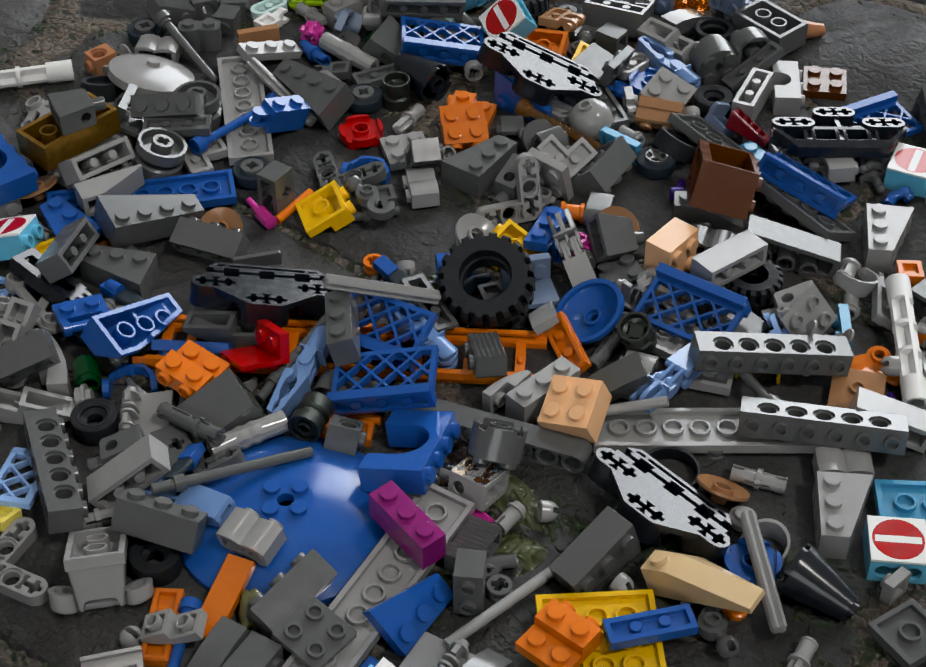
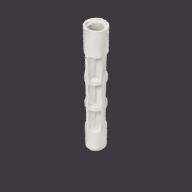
[0,59,75,88]
[885,273,926,410]

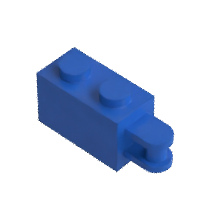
[248,95,311,133]

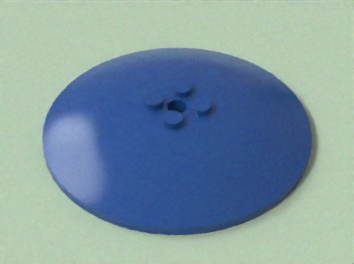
[181,436,386,606]

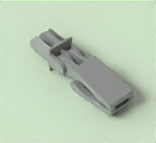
[546,208,597,287]

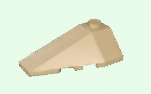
[640,549,765,614]

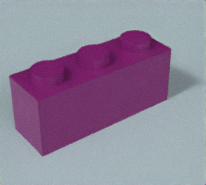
[369,480,446,570]

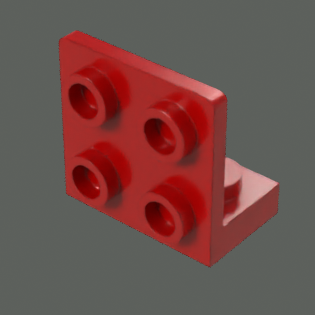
[221,319,290,373]

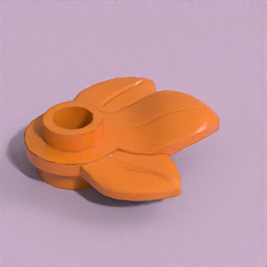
[850,346,900,387]

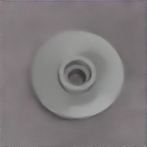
[455,213,495,244]

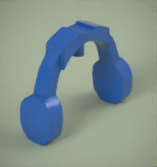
[340,156,391,185]
[102,363,160,399]

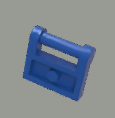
[52,293,110,338]

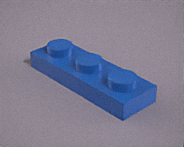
[523,206,567,253]
[151,339,233,358]
[602,603,699,651]

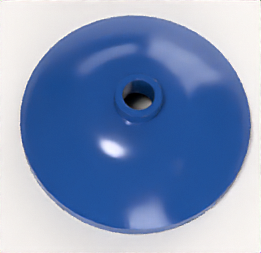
[556,278,624,345]

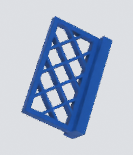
[400,16,484,68]
[843,90,923,137]
[758,151,858,220]
[633,262,752,342]
[324,293,439,373]
[327,345,439,416]

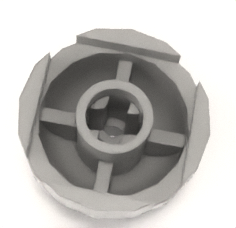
[569,98,615,142]

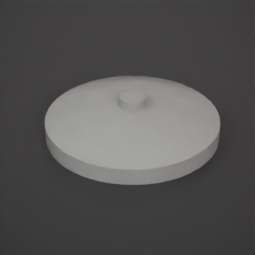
[107,53,195,95]

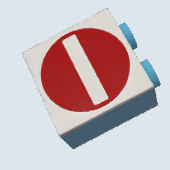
[478,0,538,38]
[883,142,926,198]
[0,214,44,261]
[862,515,926,584]

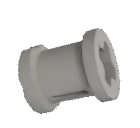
[833,257,861,289]

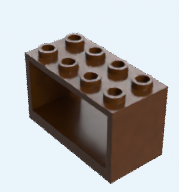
[686,139,763,221]

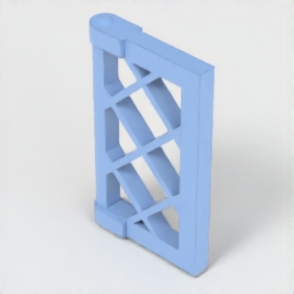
[0,447,39,510]

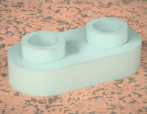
[250,0,288,20]

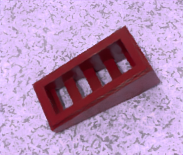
[725,107,770,147]

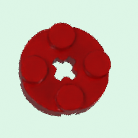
[339,114,383,150]

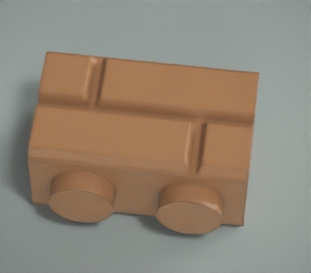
[635,95,685,133]

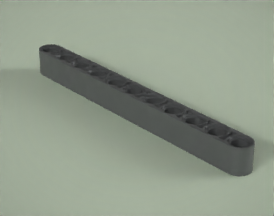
[312,369,593,474]

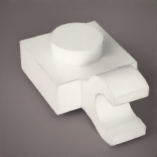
[253,7,289,28]

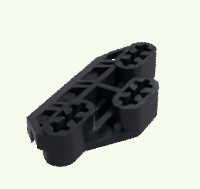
[476,31,602,107]
[769,107,907,158]
[189,262,333,327]
[588,447,732,566]

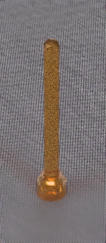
[515,98,603,149]

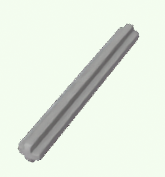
[247,57,317,127]
[322,273,441,305]
[740,510,787,634]

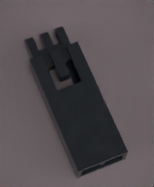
[8,247,92,304]

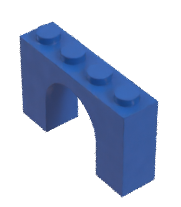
[0,134,39,206]
[358,410,460,495]

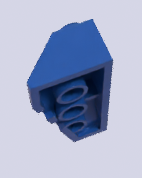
[80,292,183,359]

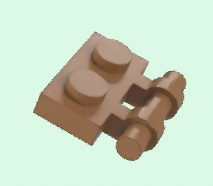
[538,7,586,32]

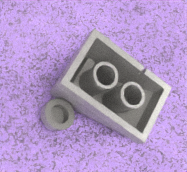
[47,526,154,615]

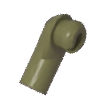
[238,588,259,634]

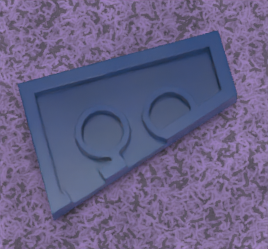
[494,71,552,123]
[39,195,104,237]
[362,573,453,657]

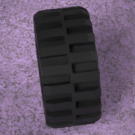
[438,232,535,329]

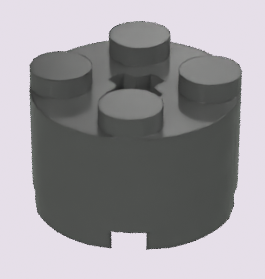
[729,27,771,66]
[689,34,738,85]
[467,417,528,470]

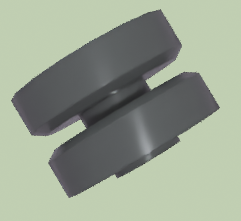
[173,80,224,131]
[132,127,188,179]

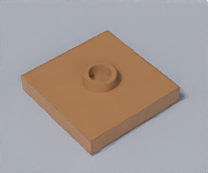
[827,368,887,408]

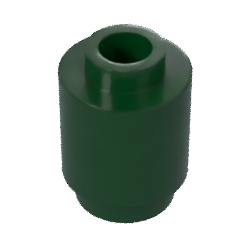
[72,355,102,392]

